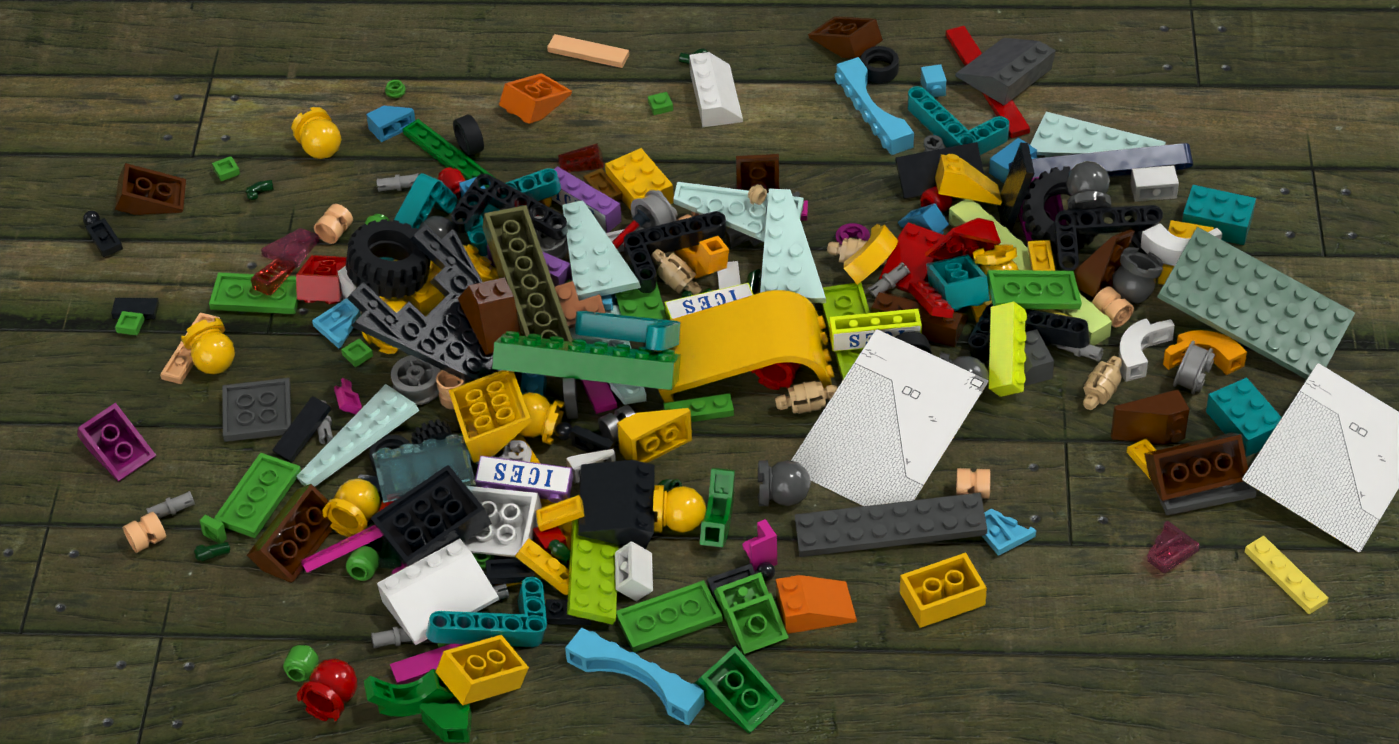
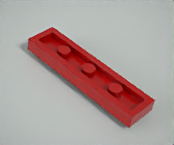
[908,280,954,318]

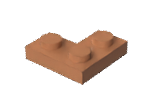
[555,281,606,329]

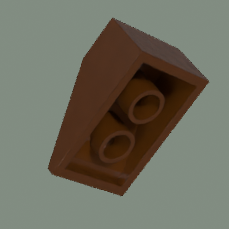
[808,16,883,59]
[736,154,779,193]
[115,163,186,215]
[1074,229,1135,297]
[457,277,521,356]
[1111,389,1190,445]

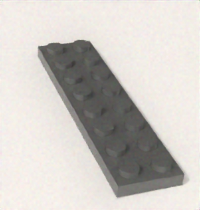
[795,493,988,557]

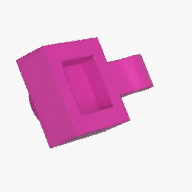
[334,378,362,414]

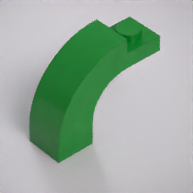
[700,468,736,547]
[364,669,454,717]

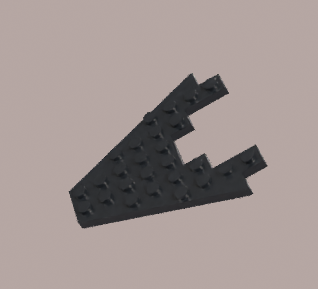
[347,224,522,383]

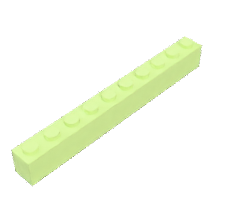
[949,199,1112,346]

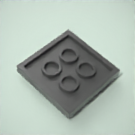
[222,378,292,442]

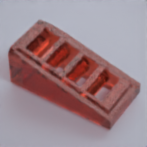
[558,143,604,172]
[251,258,295,296]

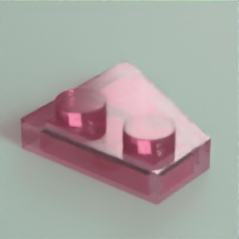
[261,228,319,268]
[1147,521,1199,573]

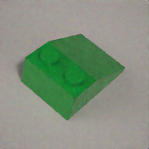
[694,646,784,733]

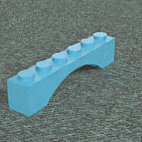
[835,57,914,155]
[565,628,705,725]

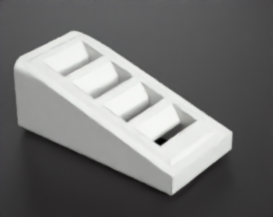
[566,449,616,483]

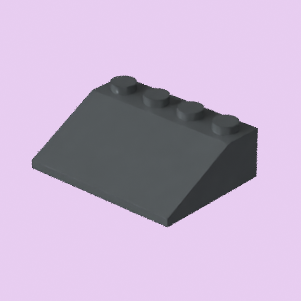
[955,38,1056,105]

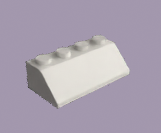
[689,52,743,127]

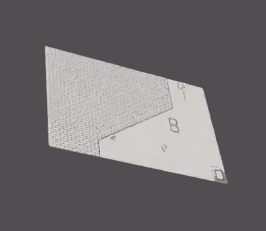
[791,329,988,506]
[1242,363,1399,552]

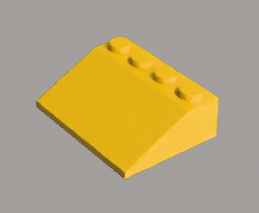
[448,370,532,463]

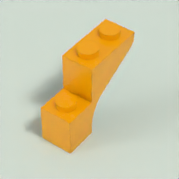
[674,236,729,279]

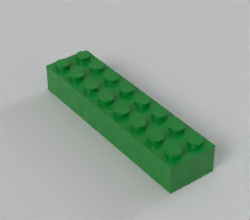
[492,331,681,390]

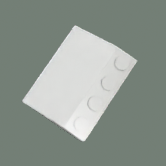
[464,486,542,558]
[377,539,499,645]

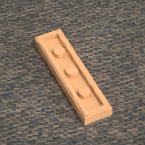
[547,34,629,68]
[160,312,220,384]

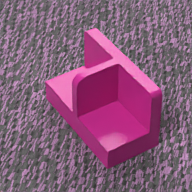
[742,519,777,570]

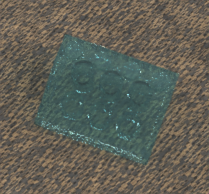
[372,434,476,503]

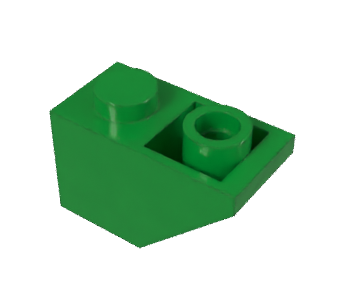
[420,702,472,743]

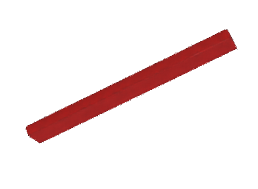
[946,26,1030,138]

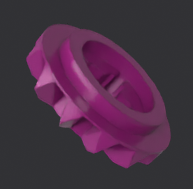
[836,223,870,245]

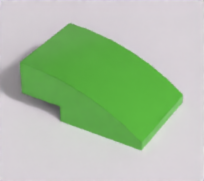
[714,572,788,655]

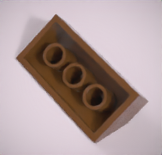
[871,292,969,347]
[1144,433,1248,501]
[247,484,333,583]

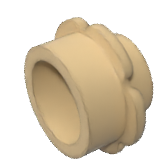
[748,184,767,205]

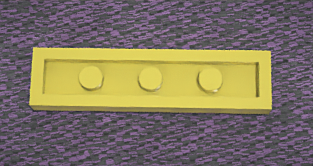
[1245,536,1328,614]

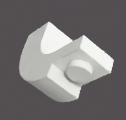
[1141,223,1222,266]
[1119,318,1175,382]

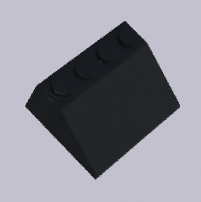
[577,460,655,549]
[370,465,492,567]

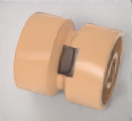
[314,204,353,244]
[1092,287,1134,328]
[436,370,466,409]
[956,468,990,499]
[123,512,166,553]

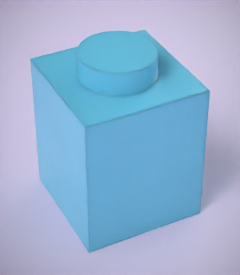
[921,64,947,97]

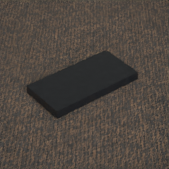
[895,142,984,199]
[997,142,1035,233]

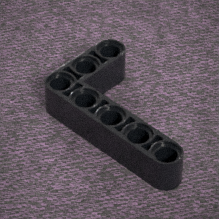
[451,174,568,240]
[1054,205,1163,271]
[624,211,726,293]
[968,304,1090,363]

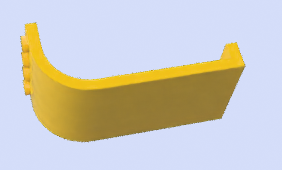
[654,290,834,403]

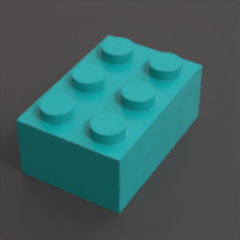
[1182,185,1256,245]
[926,254,990,311]
[1206,377,1282,457]

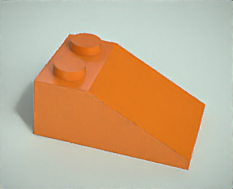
[499,73,572,123]
[776,575,857,634]

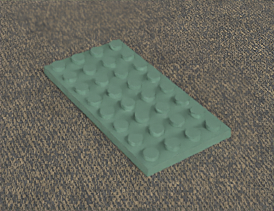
[1157,227,1355,379]

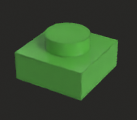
[648,92,673,115]
[212,156,240,181]
[115,311,145,335]
[341,339,373,367]
[199,514,227,544]

